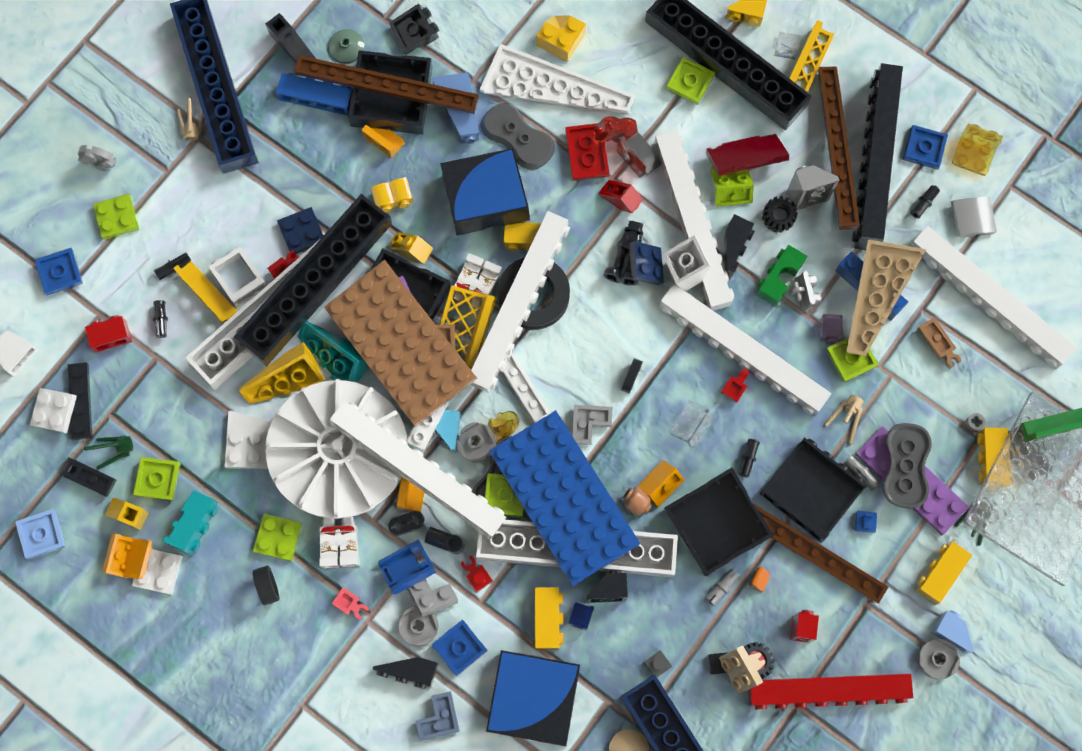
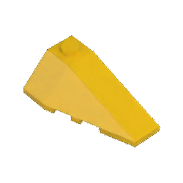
[239,342,325,404]

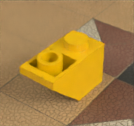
[726,0,767,26]
[388,232,433,264]
[105,497,149,531]

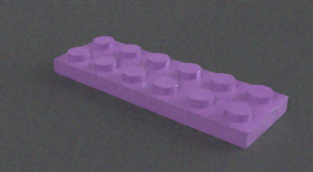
[855,426,969,535]

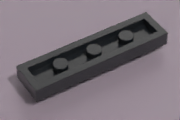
[68,362,93,440]

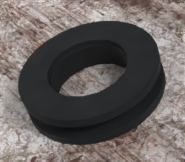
[498,257,570,330]

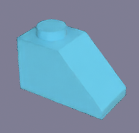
[435,410,461,453]

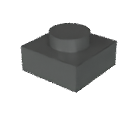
[644,650,672,677]

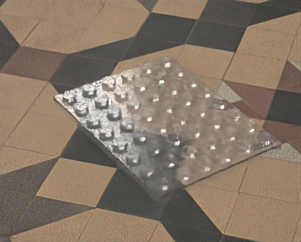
[963,391,1082,586]

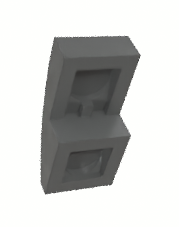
[624,132,662,175]

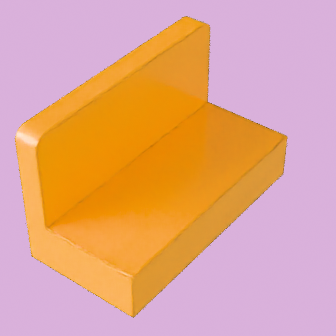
[362,125,405,158]
[637,460,685,508]
[397,477,425,512]

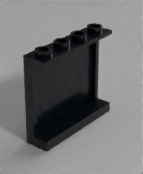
[760,437,867,543]

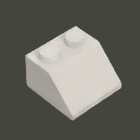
[662,235,711,291]

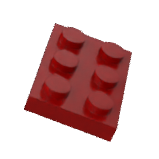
[565,123,610,181]

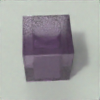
[820,314,843,344]

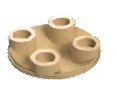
[609,729,650,751]

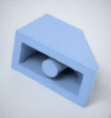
[931,610,973,654]

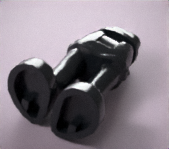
[603,221,644,286]

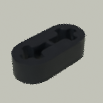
[621,358,643,394]
[388,511,425,536]

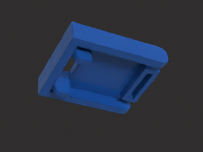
[378,539,437,594]

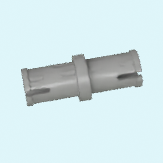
[844,455,881,491]
[705,569,740,606]

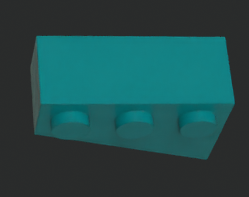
[162,490,218,556]

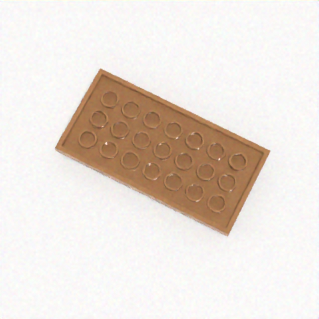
[324,260,478,427]

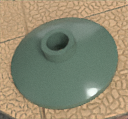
[328,29,365,63]

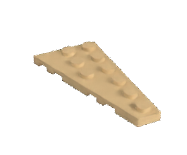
[846,240,926,356]

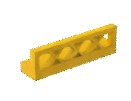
[790,20,834,92]
[173,261,238,324]

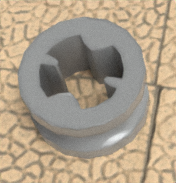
[966,413,986,432]

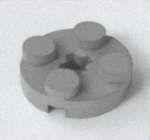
[78,145,117,171]
[457,422,496,462]
[398,606,439,646]
[918,639,960,679]

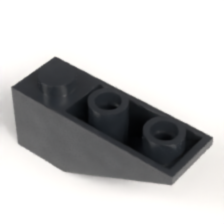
[265,13,316,64]
[724,214,755,276]
[373,657,438,690]

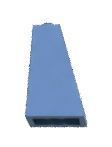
[432,72,479,144]

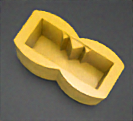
[371,178,413,213]

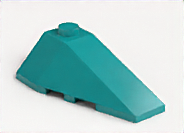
[298,321,369,383]

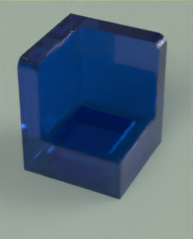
[568,602,594,631]

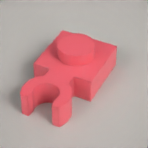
[332,587,369,620]

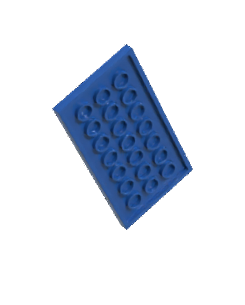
[489,410,641,587]

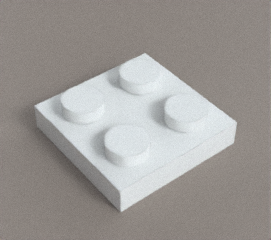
[30,388,77,433]
[132,549,182,595]

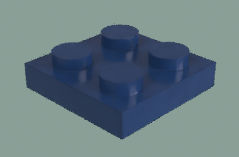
[277,207,324,254]
[629,241,664,285]

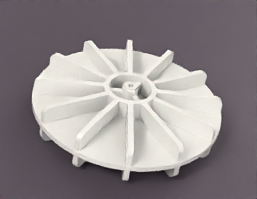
[265,379,408,519]

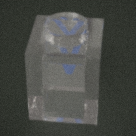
[772,31,801,60]

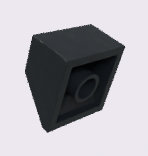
[586,570,628,603]

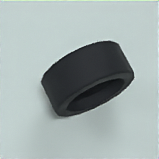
[252,565,280,606]

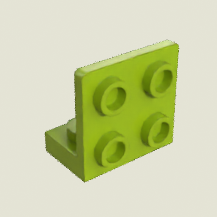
[710,166,754,207]

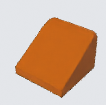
[749,566,770,592]

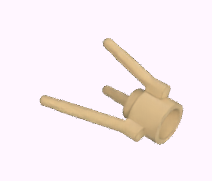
[177,98,205,140]
[824,395,864,445]

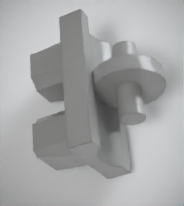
[789,272,822,310]

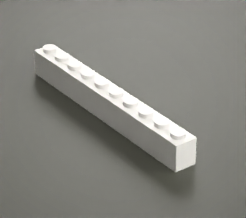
[654,130,734,311]
[470,211,570,393]
[910,226,1077,369]
[659,284,832,416]
[330,401,506,540]

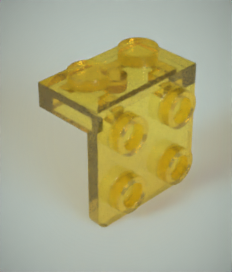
[952,123,1003,176]

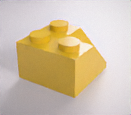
[536,15,586,62]

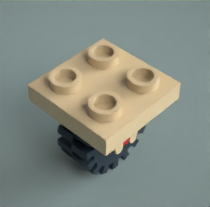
[719,642,774,693]

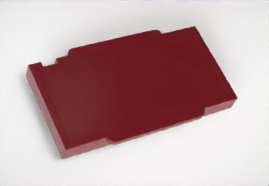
[706,133,789,176]

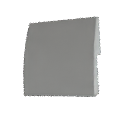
[951,197,997,237]

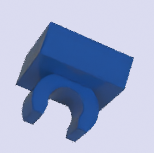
[855,511,877,533]

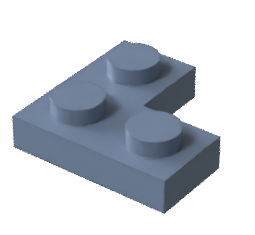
[416,691,460,741]

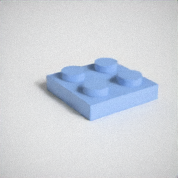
[15,509,66,560]

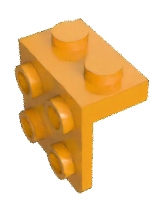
[102,533,152,579]

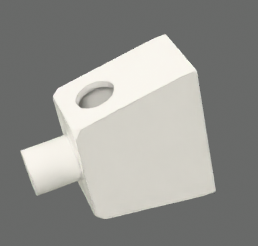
[0,330,38,377]

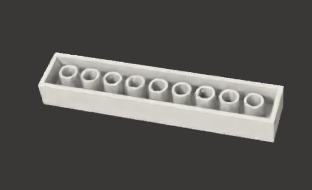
[185,240,319,390]
[476,520,678,578]

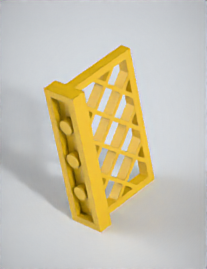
[440,285,496,370]

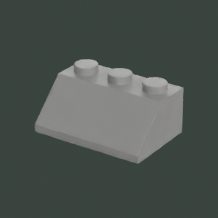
[787,165,839,211]

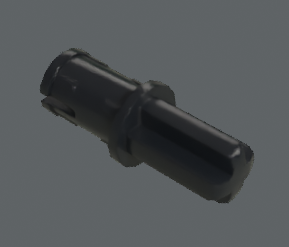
[910,185,940,219]
[154,253,191,280]
[153,300,168,338]
[738,439,760,478]

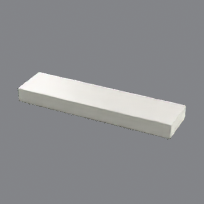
[502,352,550,423]

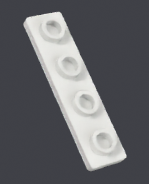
[407,401,450,450]

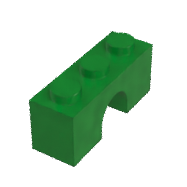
[757,244,808,307]

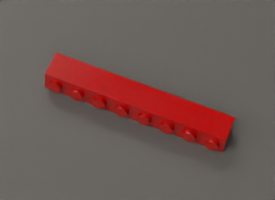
[748,674,914,710]

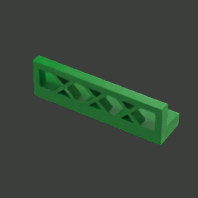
[1020,408,1082,442]

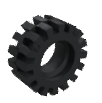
[762,196,798,233]

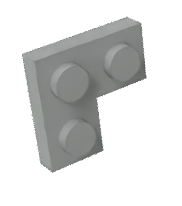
[572,405,613,445]
[407,579,458,618]

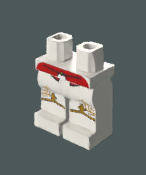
[453,253,502,312]
[319,517,360,569]

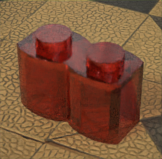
[593,116,638,143]

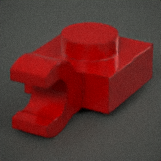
[267,251,299,279]
[721,368,750,403]

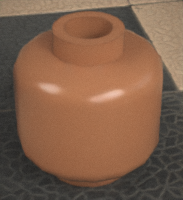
[622,487,652,516]

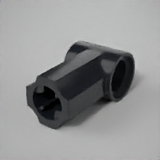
[424,527,465,555]

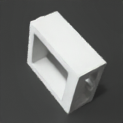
[209,246,267,308]

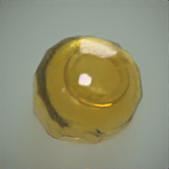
[488,411,519,438]

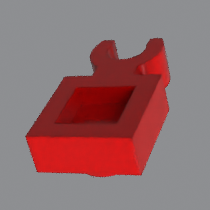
[461,556,493,593]

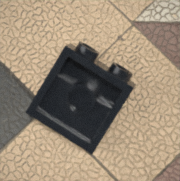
[389,3,440,54]

